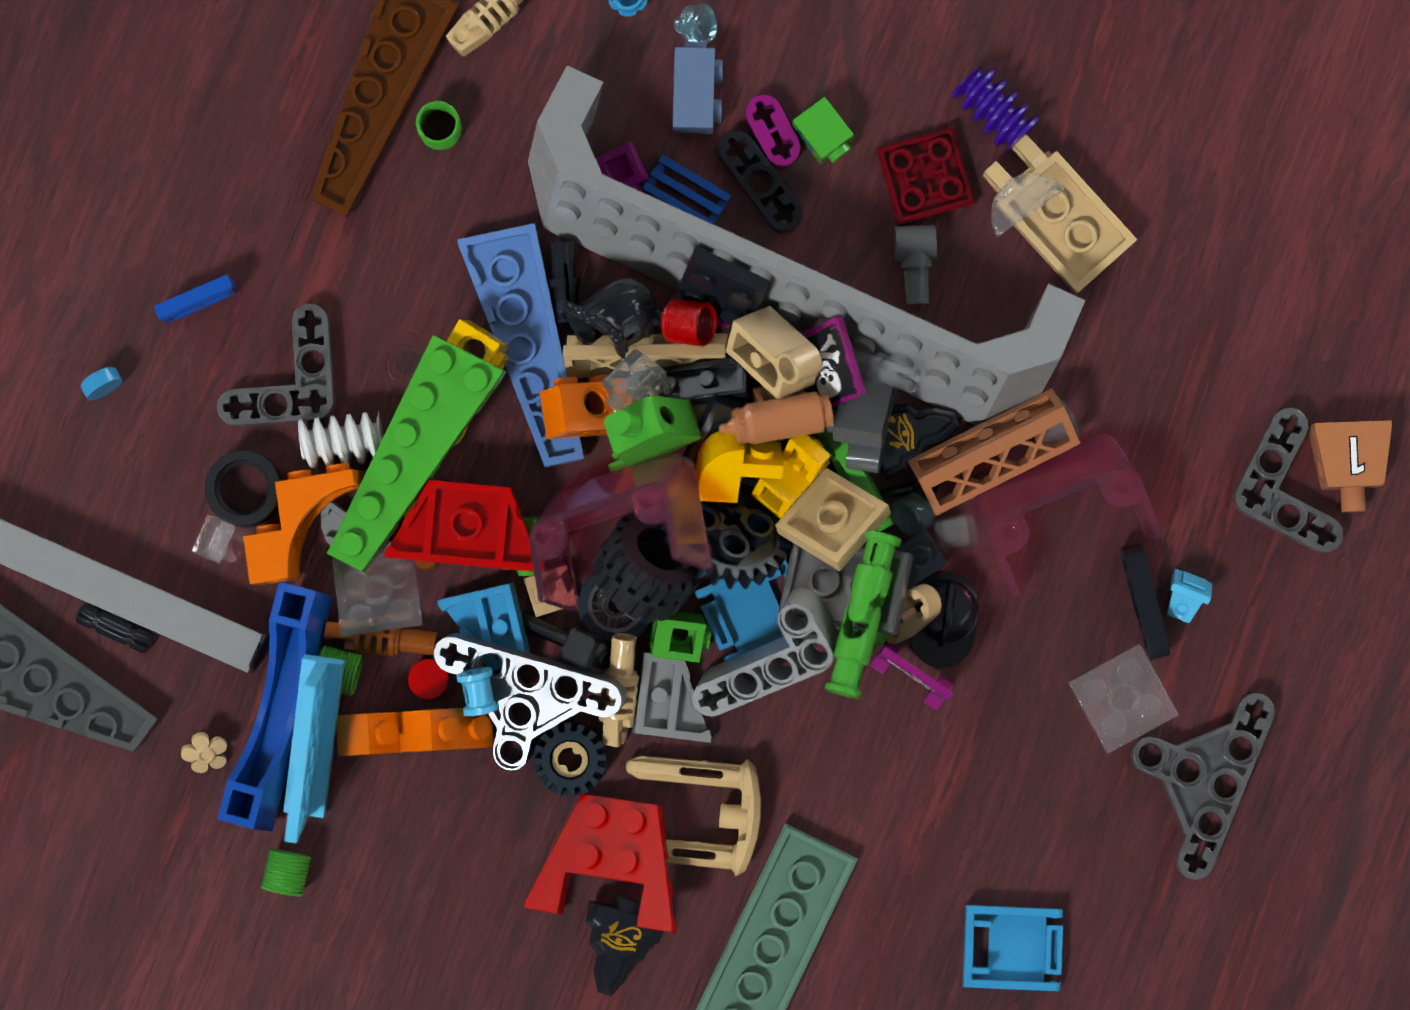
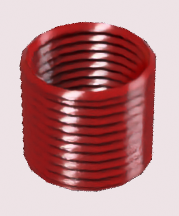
[661,298,717,347]

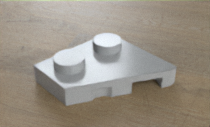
[632,653,712,743]

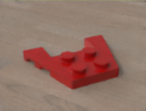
[524,794,677,934]

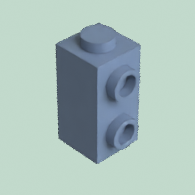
[673,41,723,135]

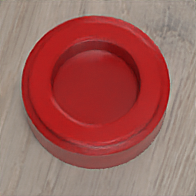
[408,659,449,700]

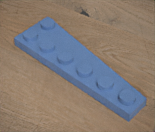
[457,223,585,468]

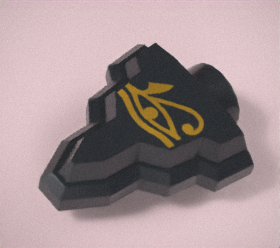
[881,403,959,480]
[585,895,664,996]

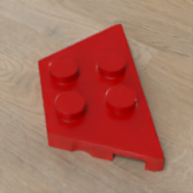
[384,480,542,572]

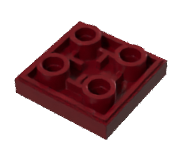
[876,127,975,226]

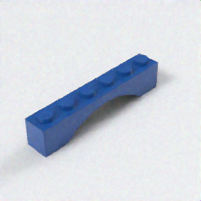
[217,582,334,832]

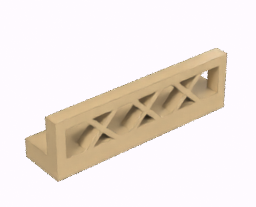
[563,333,728,378]

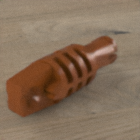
[324,615,438,657]

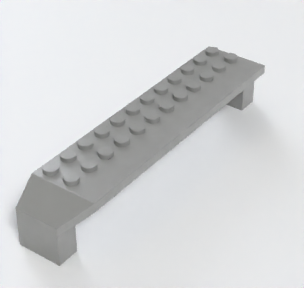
[528,66,1086,426]

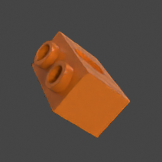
[539,374,630,440]

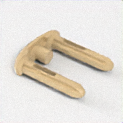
[626,755,761,876]

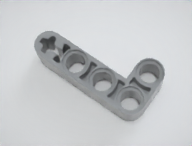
[692,588,839,717]

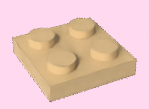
[775,468,891,571]

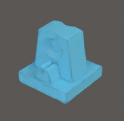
[1167,569,1213,623]

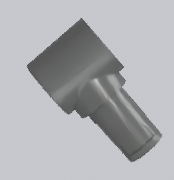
[894,225,937,305]

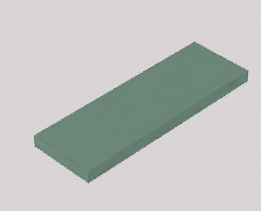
[695,823,858,1010]

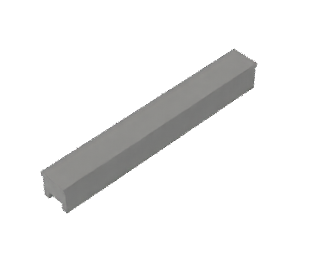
[0,519,267,674]

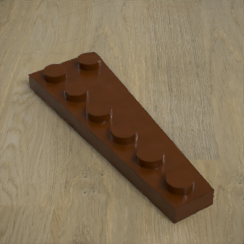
[311,0,459,218]

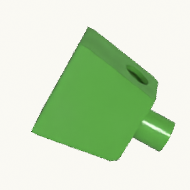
[604,395,702,469]

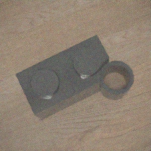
[827,363,897,474]

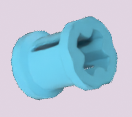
[456,667,500,716]

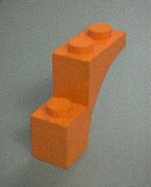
[243,463,365,585]
[336,708,494,756]

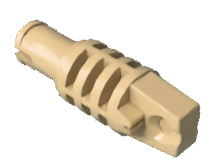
[446,0,524,57]
[599,633,639,747]

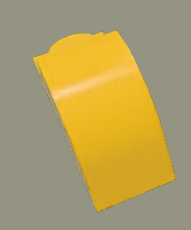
[695,431,784,503]
[751,435,831,519]

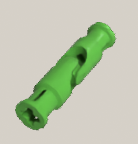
[824,530,901,699]

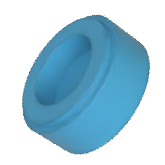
[80,366,123,401]

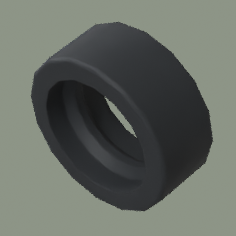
[205,450,283,527]

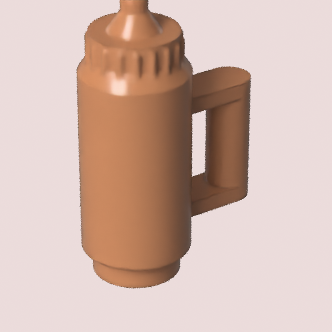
[719,387,833,444]

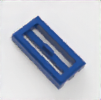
[642,154,731,225]
[153,274,238,324]

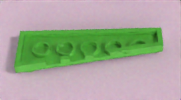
[327,335,507,572]

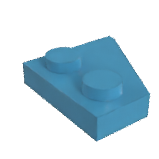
[437,582,531,671]

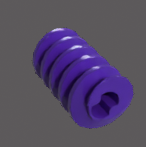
[951,66,1039,153]

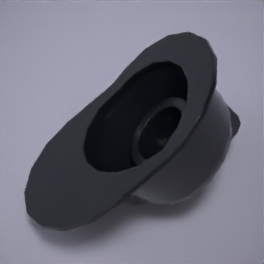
[911,571,979,668]

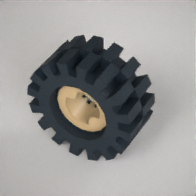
[533,723,607,796]

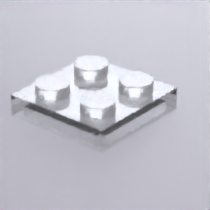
[332,552,423,636]
[1068,644,1179,754]

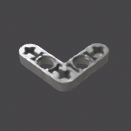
[217,303,335,427]
[1233,408,1344,553]

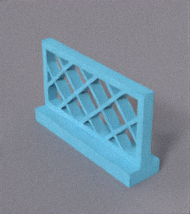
[283,654,345,843]

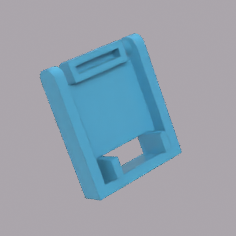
[694,559,788,662]
[962,905,1063,991]

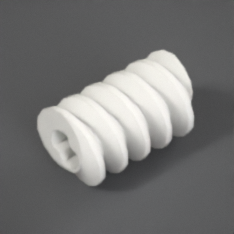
[298,411,384,470]

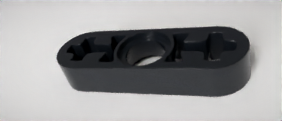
[719,131,802,233]
[1120,543,1170,661]

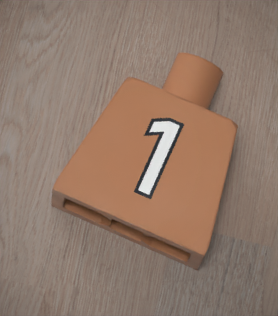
[1308,420,1392,513]

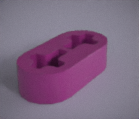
[746,95,800,169]

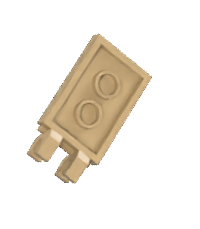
[982,135,1137,295]

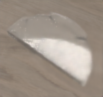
[991,173,1064,237]

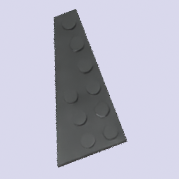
[0,603,160,752]

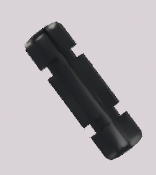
[76,603,154,653]

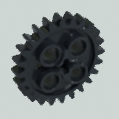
[661,473,791,589]

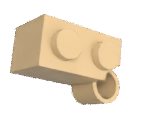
[726,306,822,399]

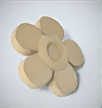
[181,732,227,773]

